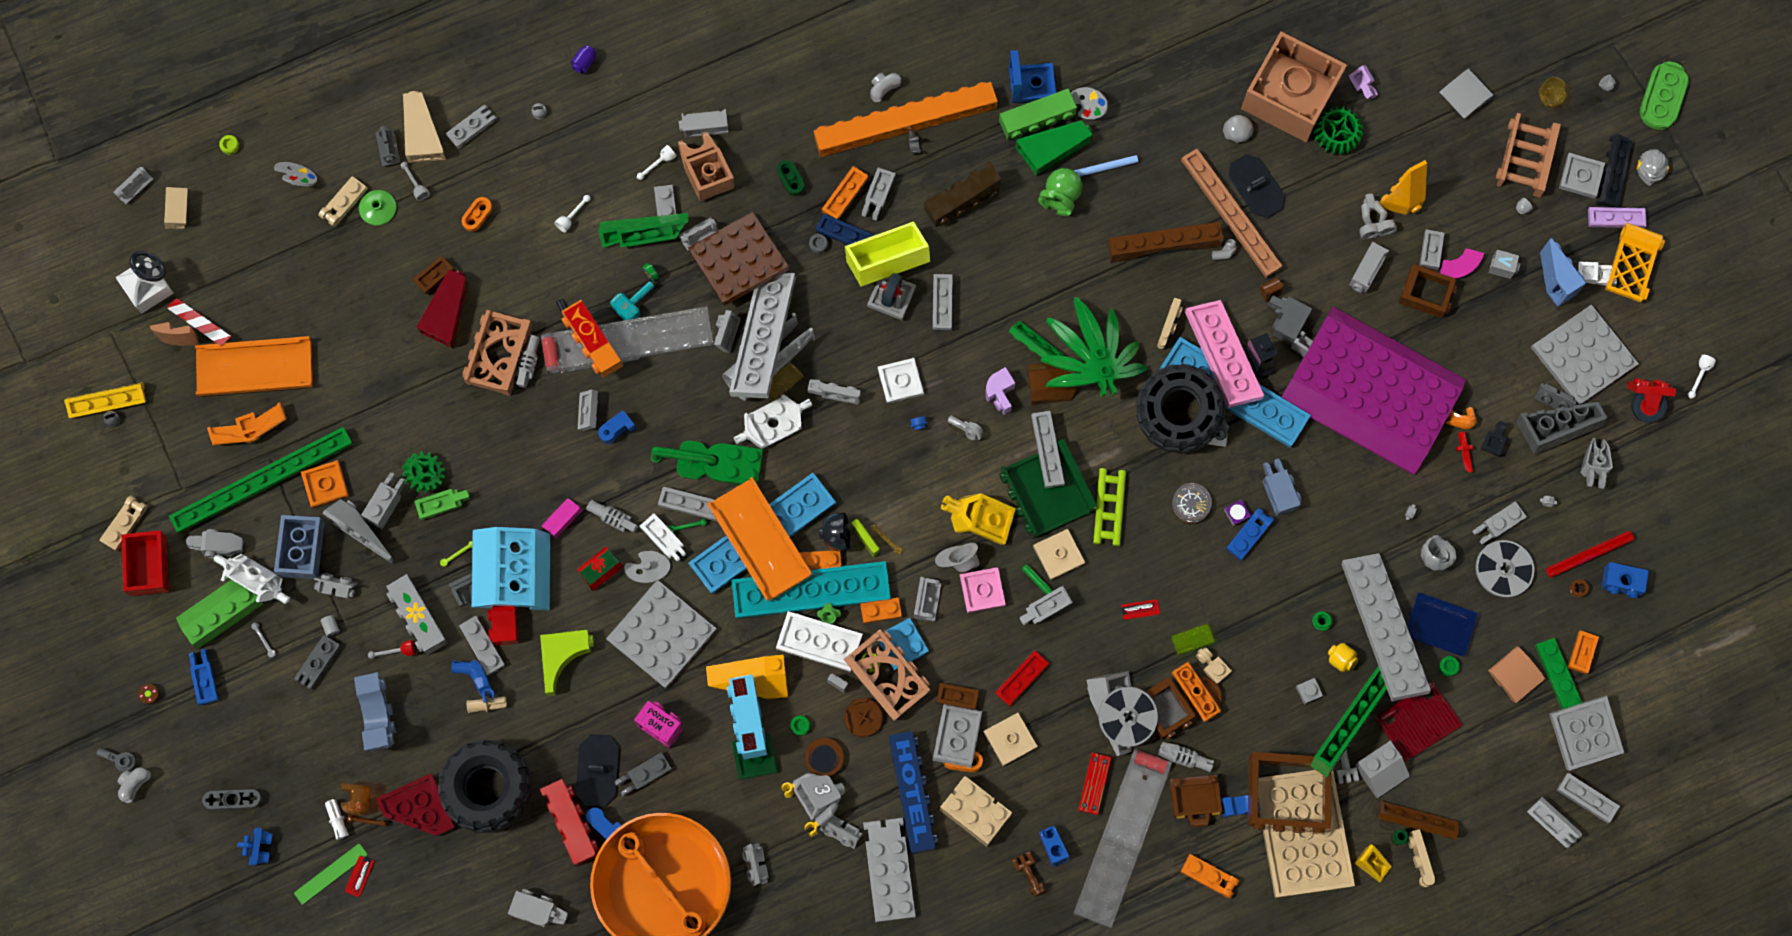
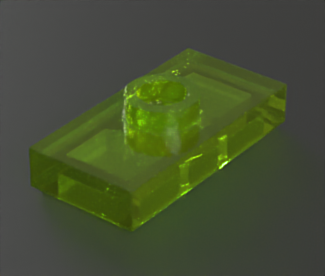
[1171,624,1215,655]

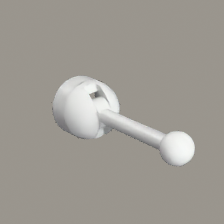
[637,145,676,180]
[554,195,591,233]
[1688,355,1716,399]

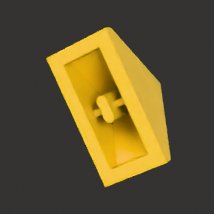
[1354,845,1392,882]

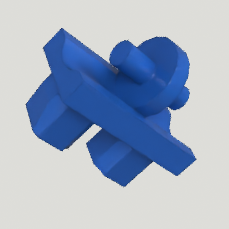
[237,828,272,866]

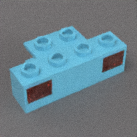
[727,674,767,759]

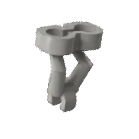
[1359,194,1397,240]

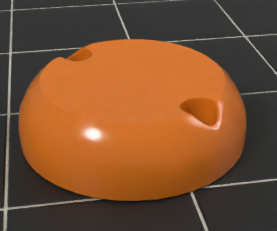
[590,813,731,936]

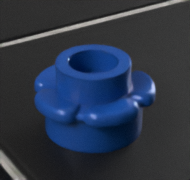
[910,416,928,430]

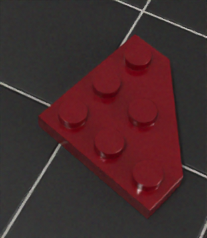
[376,773,455,836]

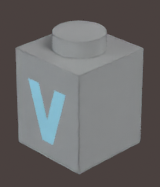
[1489,250,1520,279]

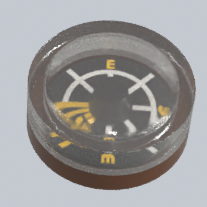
[1172,483,1212,524]

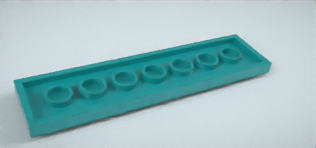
[731,561,890,619]

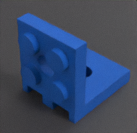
[1008,50,1056,103]

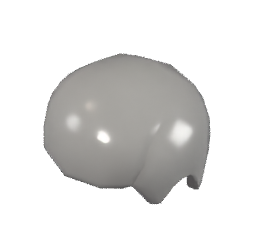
[1223,115,1254,143]

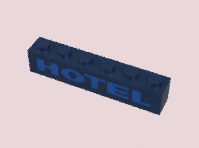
[889,731,938,855]

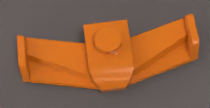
[207,402,287,445]

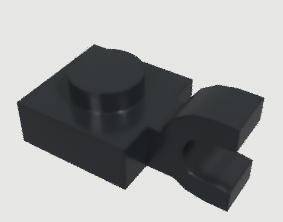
[1481,421,1507,456]

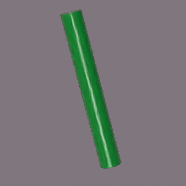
[1022,564,1066,611]

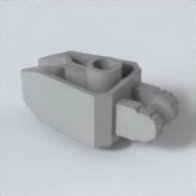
[1581,437,1613,489]
[186,529,243,558]

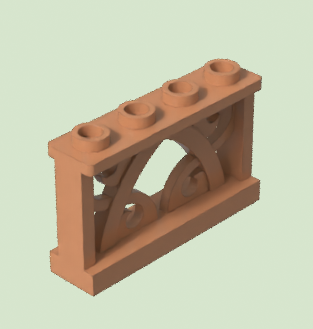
[462,310,533,396]
[843,629,930,720]

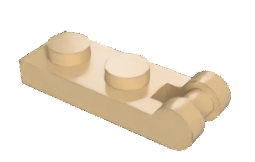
[319,176,368,227]
[100,496,148,551]
[1408,829,1435,888]

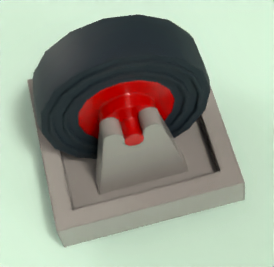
[867,273,916,320]

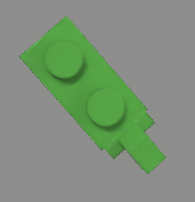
[415,489,471,520]

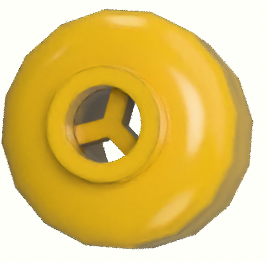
[1328,643,1358,672]

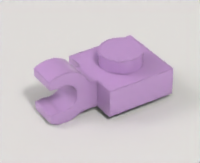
[1349,65,1378,99]

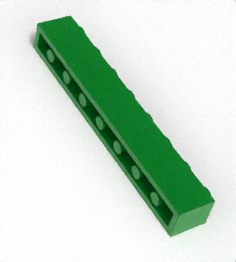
[1310,666,1388,777]

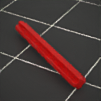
[1546,531,1634,578]

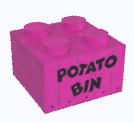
[634,701,683,749]

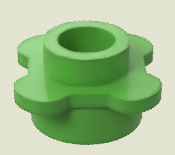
[817,603,841,624]

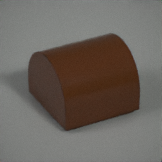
[1259,278,1283,302]

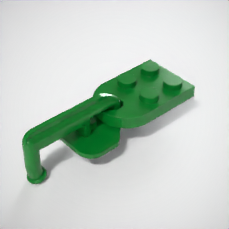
[651,441,762,486]

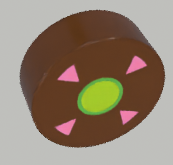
[138,684,160,705]

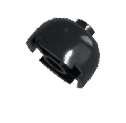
[819,512,850,551]

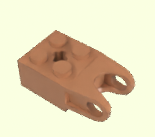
[678,131,734,201]

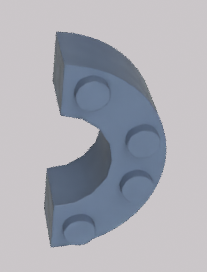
[354,672,396,753]

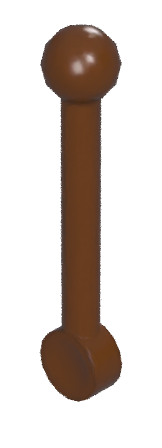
[347,815,388,827]

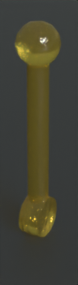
[871,524,902,554]

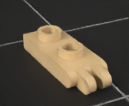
[1157,298,1183,349]

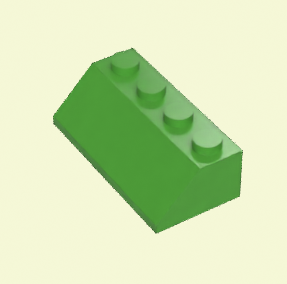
[176,580,264,649]

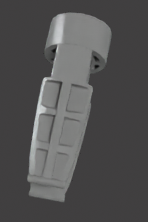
[722,313,815,401]

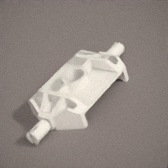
[733,394,812,449]
[213,554,290,604]

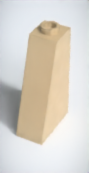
[403,91,446,163]

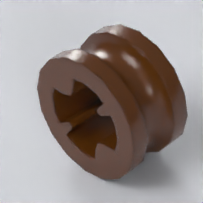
[1569,579,1589,598]

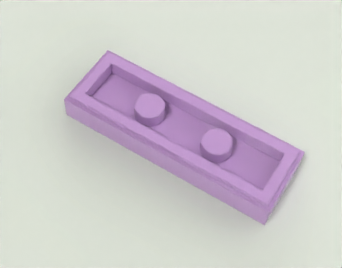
[1588,207,1646,228]

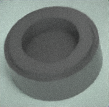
[809,234,828,254]

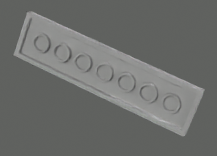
[729,273,796,398]
[1341,553,1431,701]

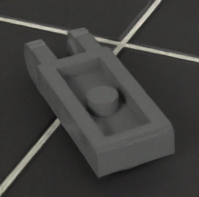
[614,752,672,797]

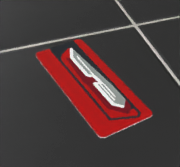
[1121,599,1160,620]
[345,856,374,897]

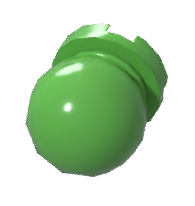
[1038,168,1083,216]

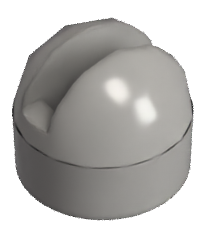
[1599,75,1616,91]
[531,103,547,119]
[1516,198,1533,214]

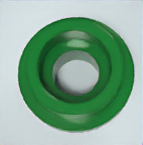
[1312,611,1332,631]

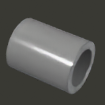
[320,615,340,637]

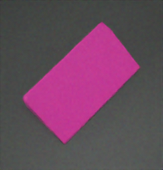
[542,498,582,539]

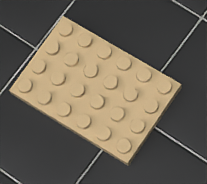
[1258,770,1355,898]

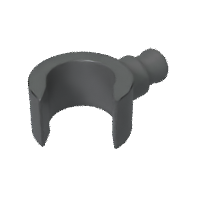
[909,130,921,154]

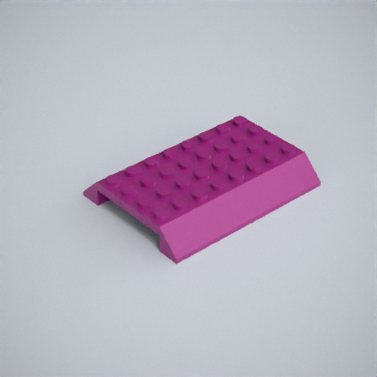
[1281,306,1466,475]

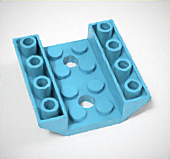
[471,527,550,611]

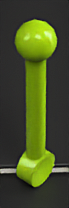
[440,541,472,567]

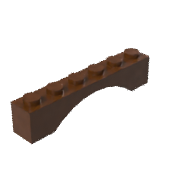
[1107,222,1223,263]

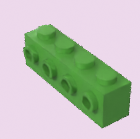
[999,89,1077,140]

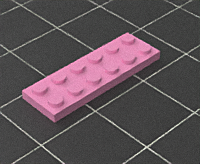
[1185,300,1264,408]

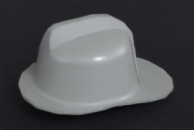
[935,543,980,572]

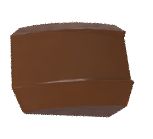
[1026,364,1076,405]

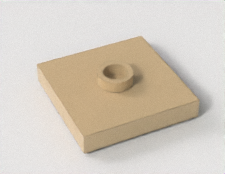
[1033,529,1085,580]
[984,713,1037,766]

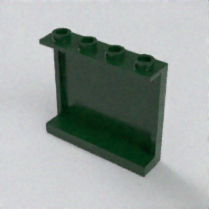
[999,439,1097,539]

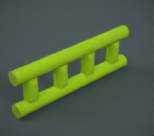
[1093,468,1126,546]

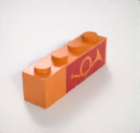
[561,300,623,378]

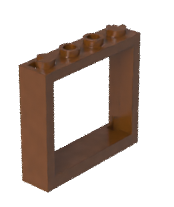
[1247,752,1331,835]

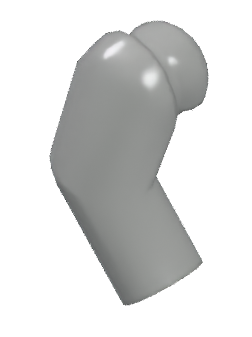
[1212,239,1237,260]

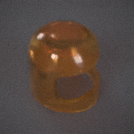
[341,783,371,815]

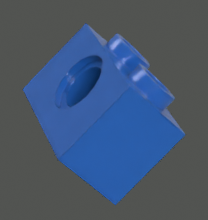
[1601,562,1648,598]

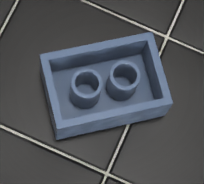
[274,515,325,579]

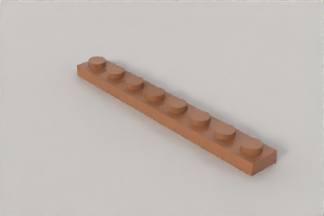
[1181,149,1282,278]

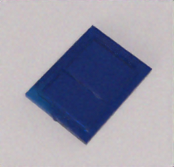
[1407,592,1478,657]

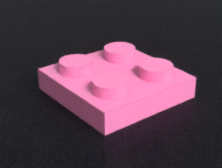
[960,567,1006,613]

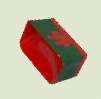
[577,547,623,591]

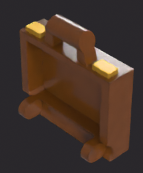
[1169,774,1222,827]

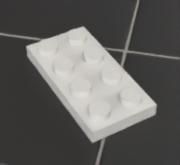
[776,611,862,672]

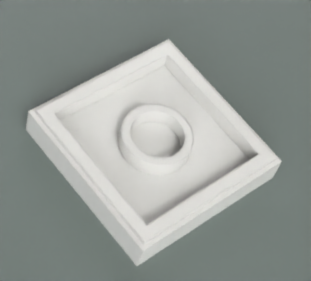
[878,358,924,404]

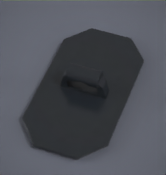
[1228,155,1285,218]
[576,734,619,807]

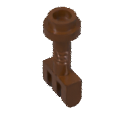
[1011,851,1046,897]

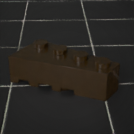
[924,161,1001,227]

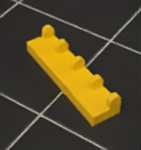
[64,382,146,418]

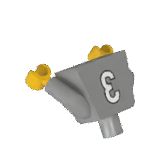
[782,773,845,837]

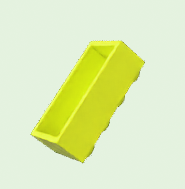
[845,222,930,287]

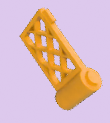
[1605,222,1665,303]

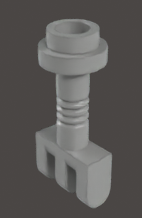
[1336,745,1359,784]

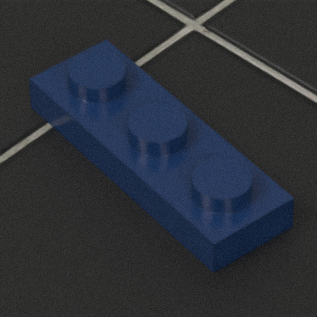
[815,213,874,245]

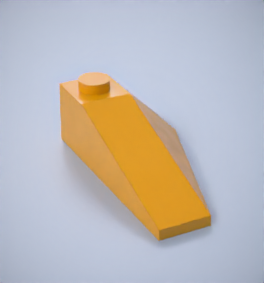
[1380,160,1427,215]
[706,655,788,700]

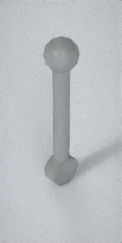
[251,622,276,658]

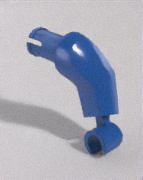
[451,659,494,703]

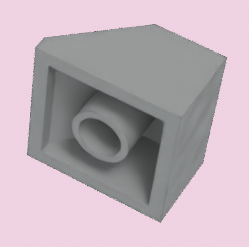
[1354,741,1410,798]

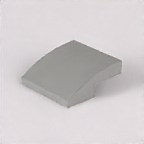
[1440,69,1493,119]

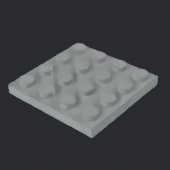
[1531,305,1639,405]
[606,580,717,689]

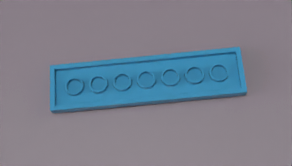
[1160,337,1311,448]
[689,473,836,594]

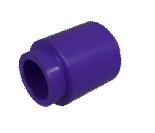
[571,45,597,73]

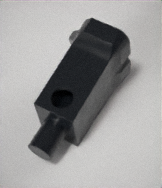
[1242,333,1278,380]

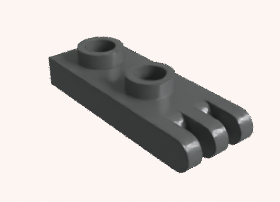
[294,635,341,690]

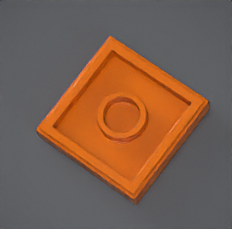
[301,460,349,509]

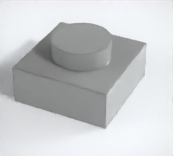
[1296,678,1323,704]

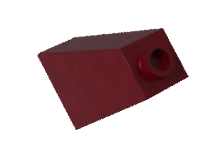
[416,269,468,349]

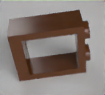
[1398,264,1457,318]

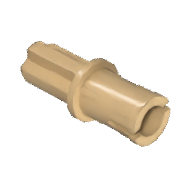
[467,697,507,713]

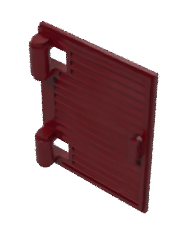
[1375,681,1463,762]

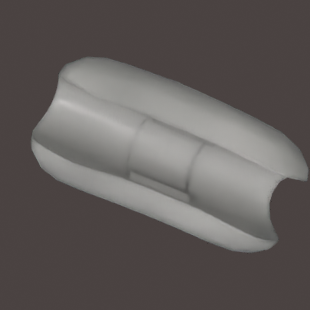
[870,73,901,102]
[118,767,151,803]

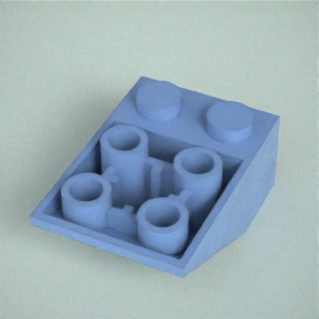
[1540,238,1586,307]

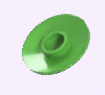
[359,190,397,226]

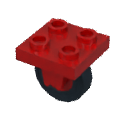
[1627,378,1676,423]

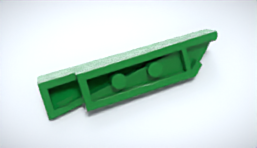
[599,213,689,248]

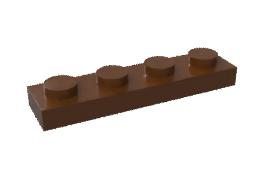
[1378,801,1458,839]

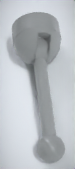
[401,162,430,201]

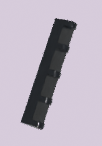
[1596,134,1632,208]

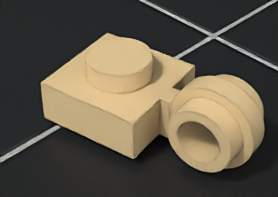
[1196,648,1231,684]

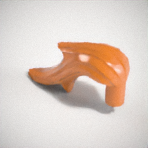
[1446,407,1477,429]

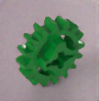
[402,451,445,493]

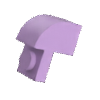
[985,367,1015,415]

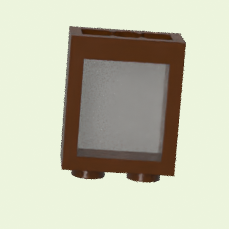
[1145,677,1195,740]

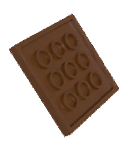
[688,212,789,306]

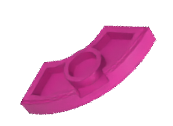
[1439,248,1484,280]

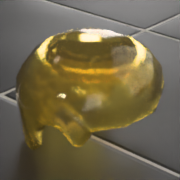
[1539,77,1567,107]

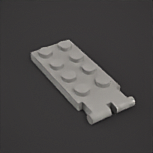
[863,817,915,922]

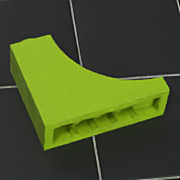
[540,630,594,696]

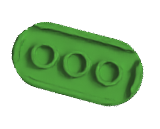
[1640,61,1688,130]

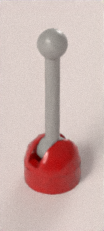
[368,640,416,659]

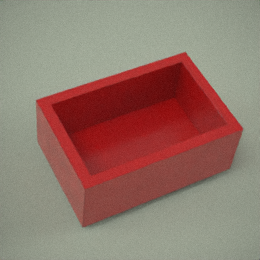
[121,530,169,596]

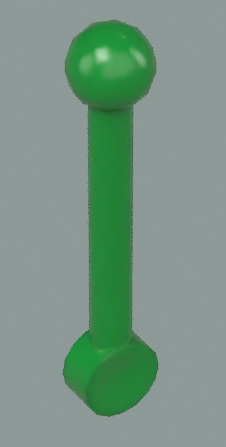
[668,519,707,533]

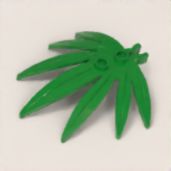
[1040,297,1148,398]

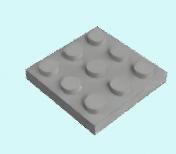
[1549,696,1624,771]

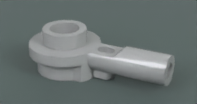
[948,415,983,440]

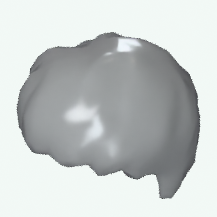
[1421,535,1456,571]

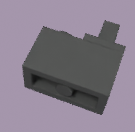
[1268,296,1312,345]

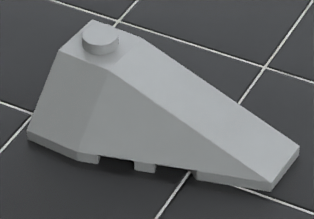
[323,499,394,564]
[1087,671,1131,756]

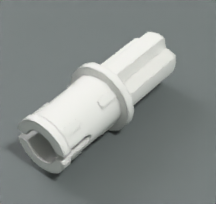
[325,799,349,840]

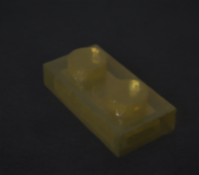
[769,362,804,401]

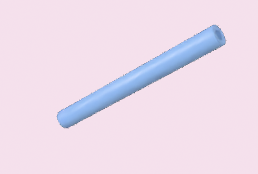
[1074,155,1138,177]

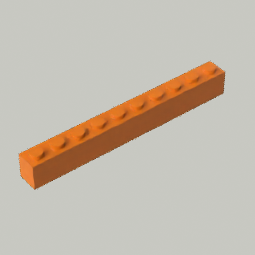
[814,82,998,157]

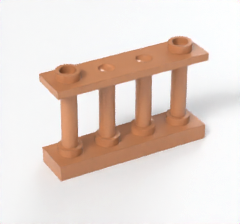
[1496,113,1561,198]

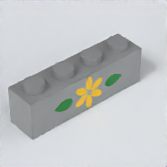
[386,574,448,655]

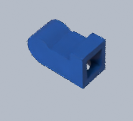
[598,410,636,444]
[1221,795,1260,818]
[586,808,622,840]
[1039,825,1069,868]

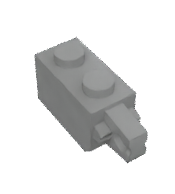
[508,889,568,927]

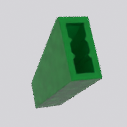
[1015,120,1092,176]

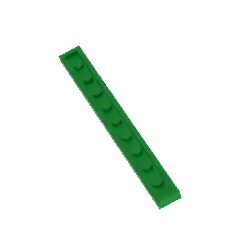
[169,427,353,534]

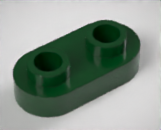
[777,160,804,196]

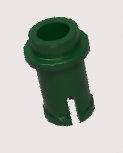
[1391,829,1409,846]

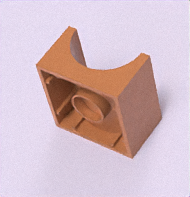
[1241,32,1347,142]

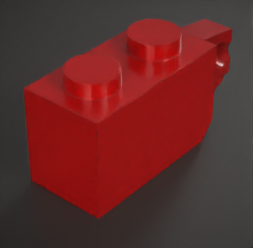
[488,606,519,646]

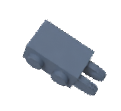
[1262,458,1302,517]

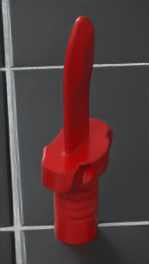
[1456,432,1473,473]

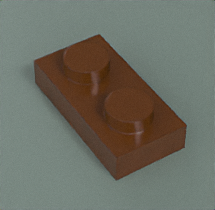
[413,256,455,294]
[936,683,979,710]

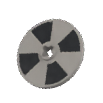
[1475,540,1534,598]
[1098,687,1158,747]

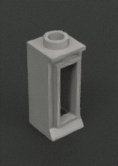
[679,109,728,138]
[1349,242,1389,294]

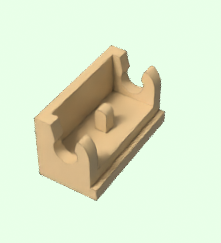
[164,187,188,229]

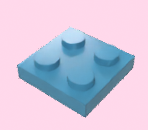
[878,618,929,671]

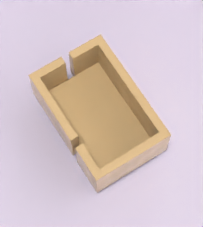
[940,776,1012,847]

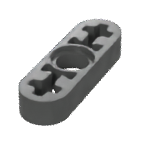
[202,789,263,810]

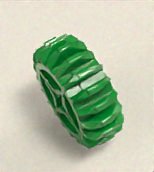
[1313,105,1363,155]

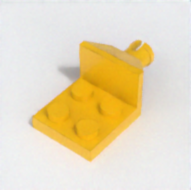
[941,493,1016,545]

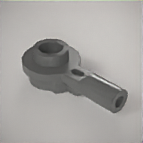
[97,748,136,772]

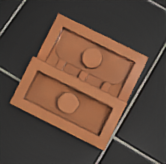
[150,322,200,346]
[1488,647,1545,703]

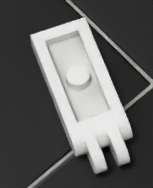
[640,514,686,562]

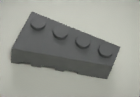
[1516,402,1607,455]

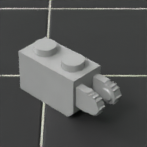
[361,472,406,529]

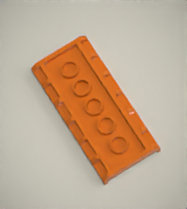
[195,336,313,396]
[707,477,812,602]

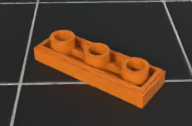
[1171,662,1221,722]

